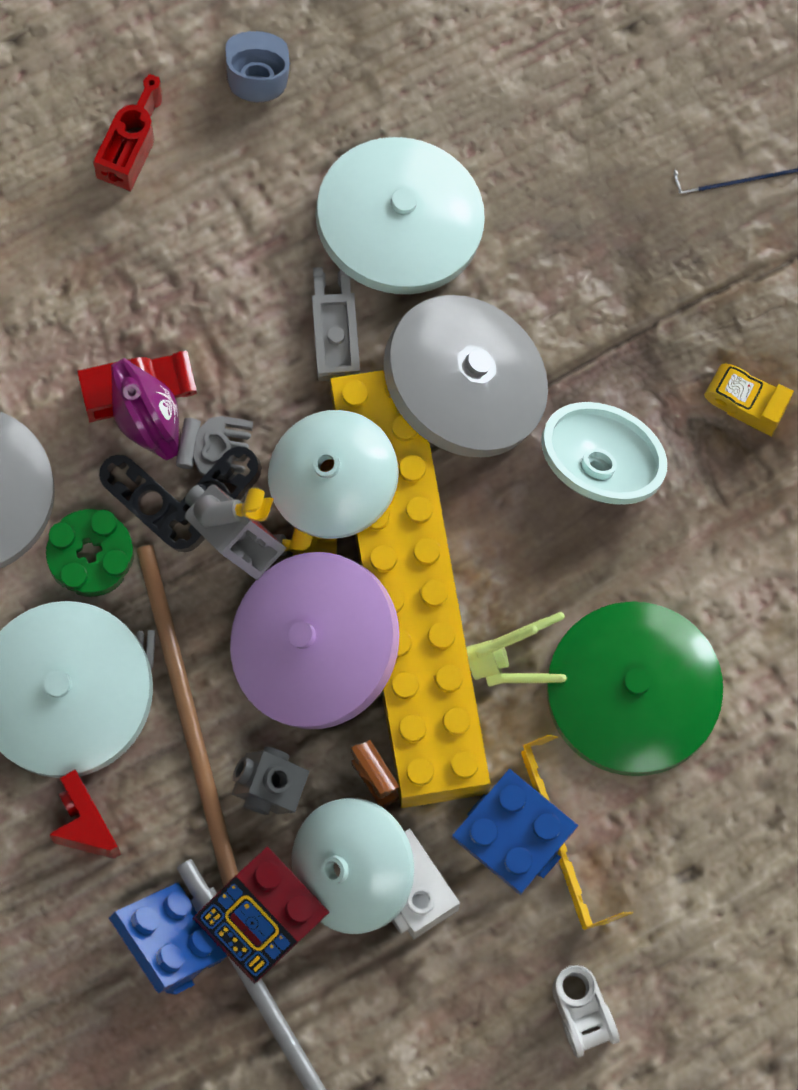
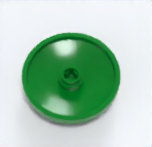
[547,601,723,776]

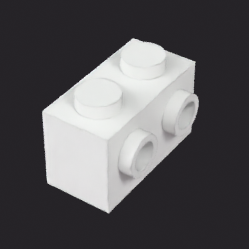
[392,828,460,939]

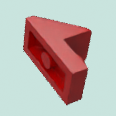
[49,769,121,859]

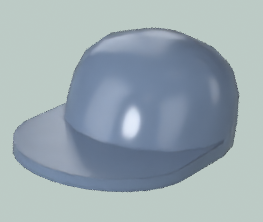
[225,31,290,103]

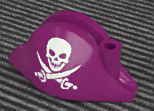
[111,358,179,461]

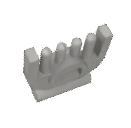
[176,416,253,483]

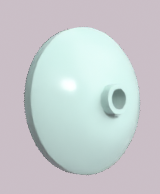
[541,402,667,505]
[268,410,399,539]
[291,798,414,934]

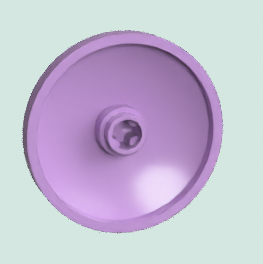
[230,552,399,729]

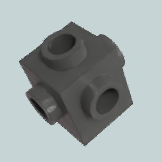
[232,747,310,815]

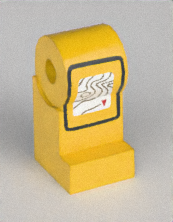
[704,363,794,437]

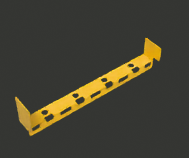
[521,735,633,930]

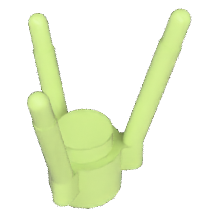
[466,612,567,687]

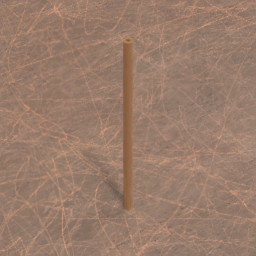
[136,545,238,887]

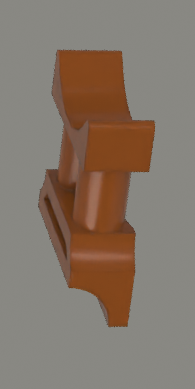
[351,740,400,808]

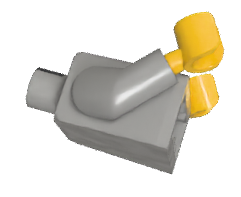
[185,484,318,580]

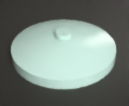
[316,137,485,294]
[0,601,153,778]

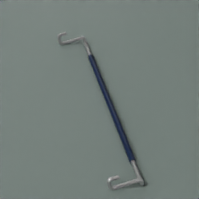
[674,168,798,194]

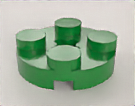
[46,509,134,597]

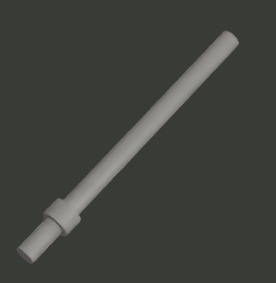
[177,859,326,1090]

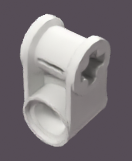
[552,965,620,1058]

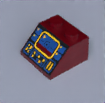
[193,846,330,984]

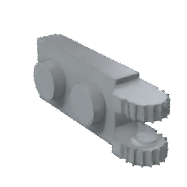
[312,267,361,381]

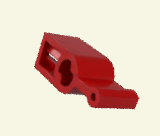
[93,74,162,192]
[77,351,197,423]

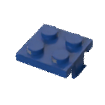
[452,768,578,896]
[109,882,227,995]

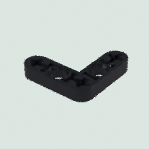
[99,446,262,553]

